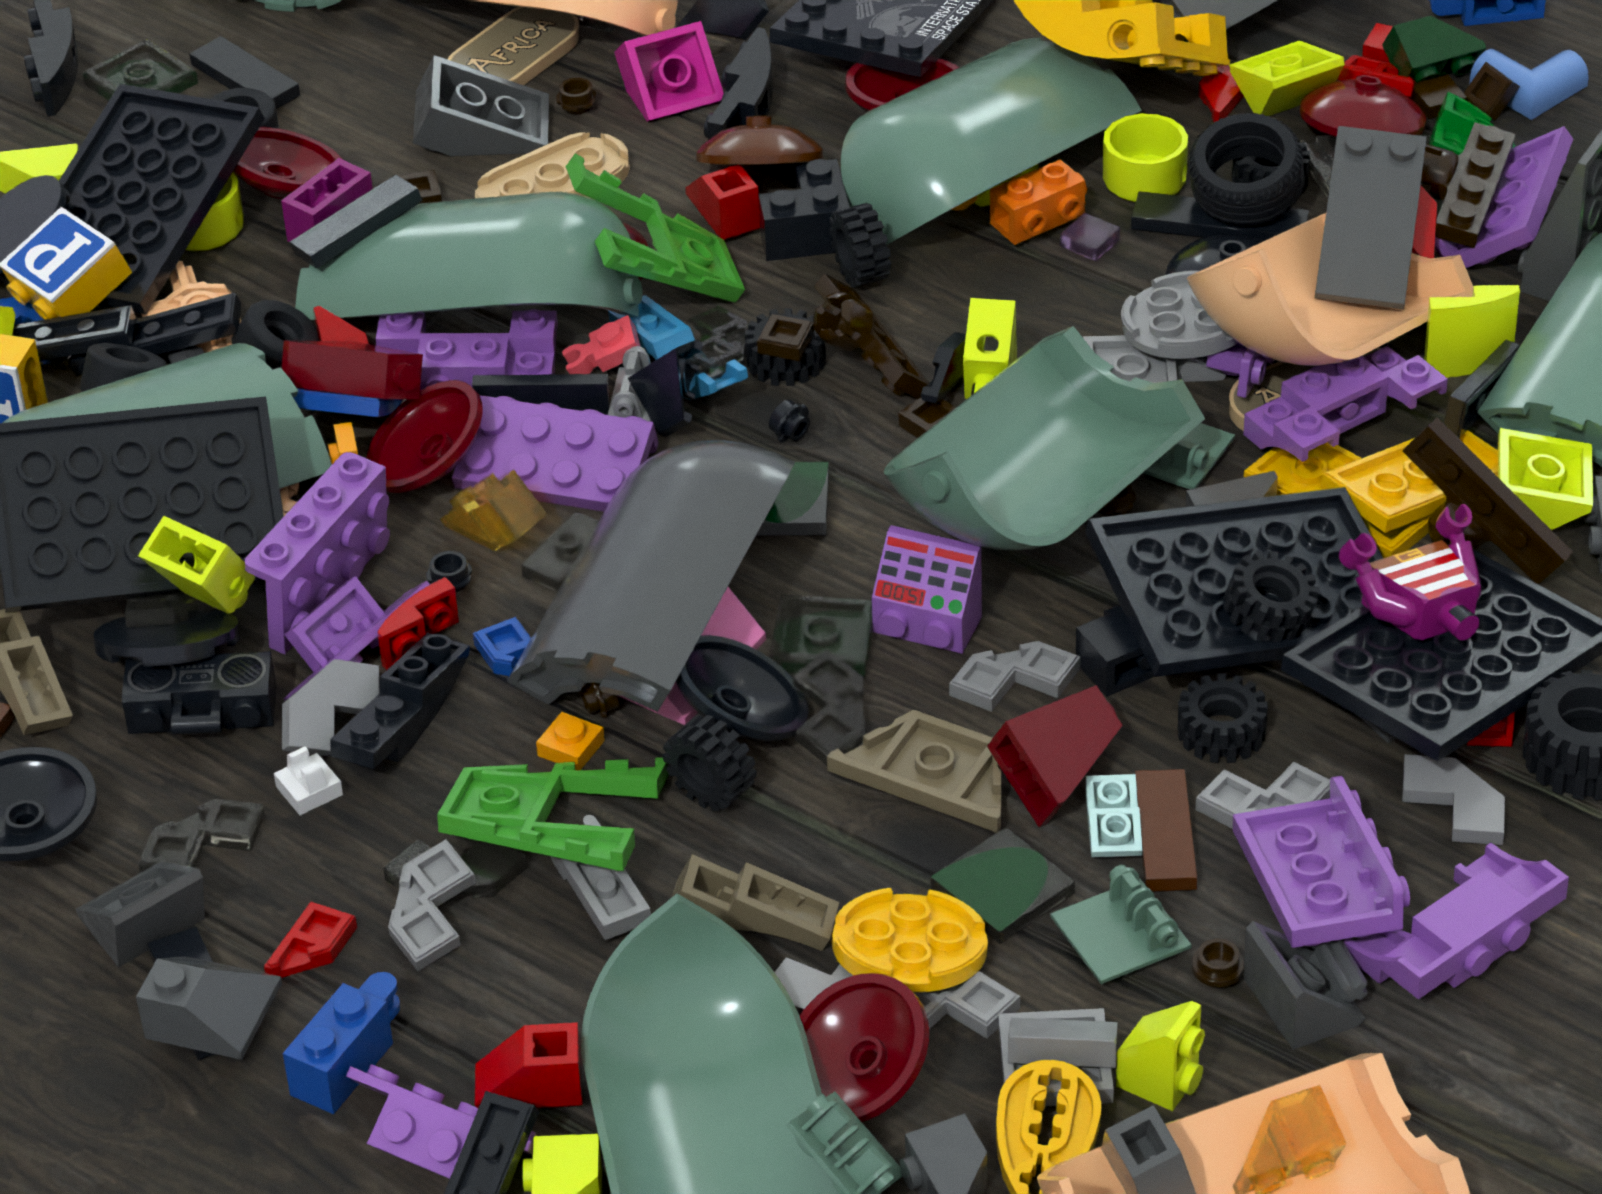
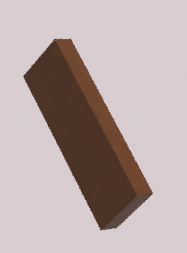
[1135,769,1197,891]

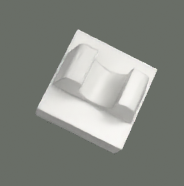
[274,746,343,815]

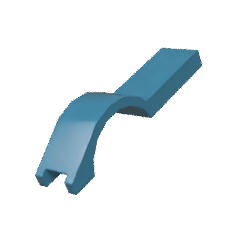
[608,295,748,400]

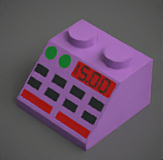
[872,525,982,654]

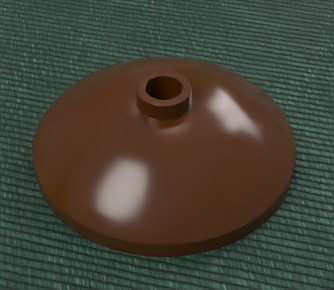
[696,116,823,164]

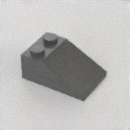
[413,55,549,156]

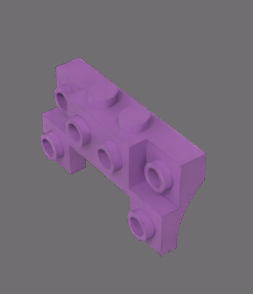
[376,309,558,390]
[1243,346,1448,462]
[1344,843,1569,999]

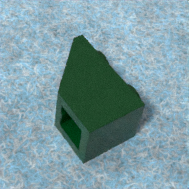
[1382,15,1486,83]

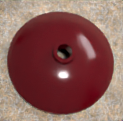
[845,58,960,112]
[1300,75,1426,137]
[232,127,343,199]
[366,380,483,493]
[800,973,929,1122]

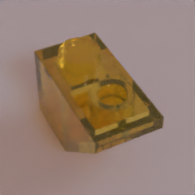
[440,469,547,551]
[1232,1085,1347,1194]

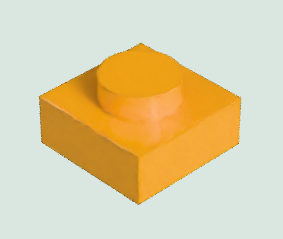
[327,422,358,464]
[536,712,605,771]

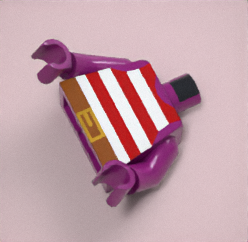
[1339,504,1481,640]

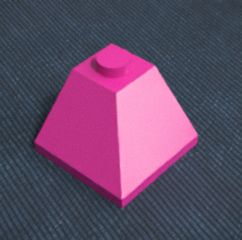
[614,21,724,122]

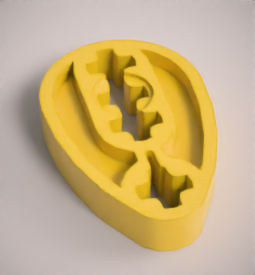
[996,1060,1101,1194]

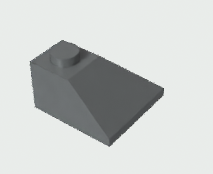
[136,956,282,1060]

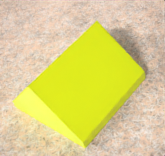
[1229,40,1345,116]
[1498,428,1593,530]

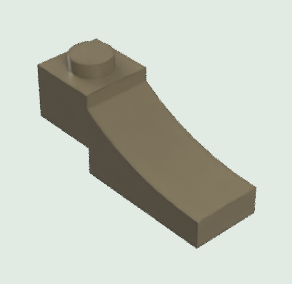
[0,609,73,735]
[672,854,839,951]

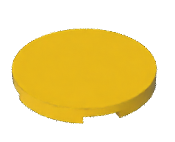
[832,888,988,992]

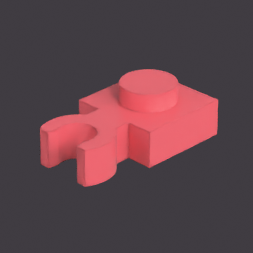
[562,315,641,374]

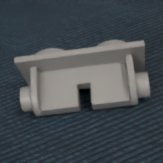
[608,346,651,422]

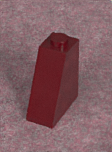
[282,340,423,399]
[987,685,1123,828]

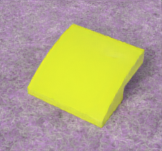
[1424,285,1520,378]

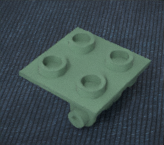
[1143,423,1235,489]
[1050,865,1192,984]
[786,1091,903,1194]

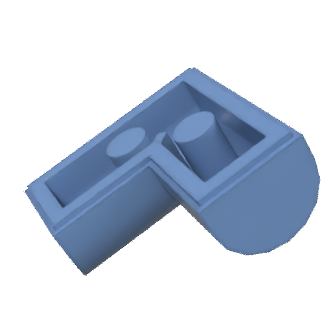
[1469,49,1589,120]

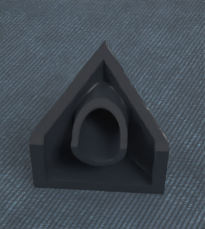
[677,0,769,40]
[628,340,703,437]

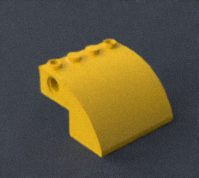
[1013,0,1230,76]

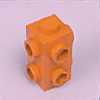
[990,159,1087,245]

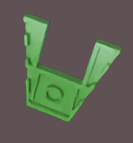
[565,154,745,303]
[437,758,669,871]

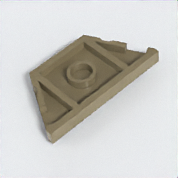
[827,710,1002,833]

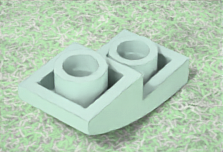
[1085,774,1142,857]

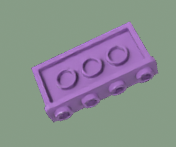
[1435,126,1573,268]
[452,395,659,512]
[245,452,390,654]
[1233,776,1410,948]

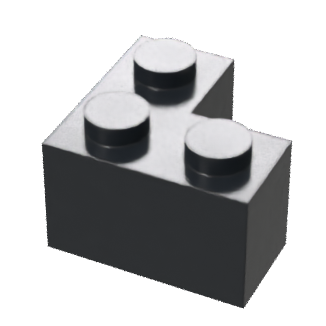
[758,159,849,261]

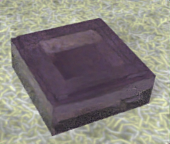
[1060,213,1120,261]

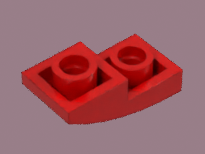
[377,577,459,671]

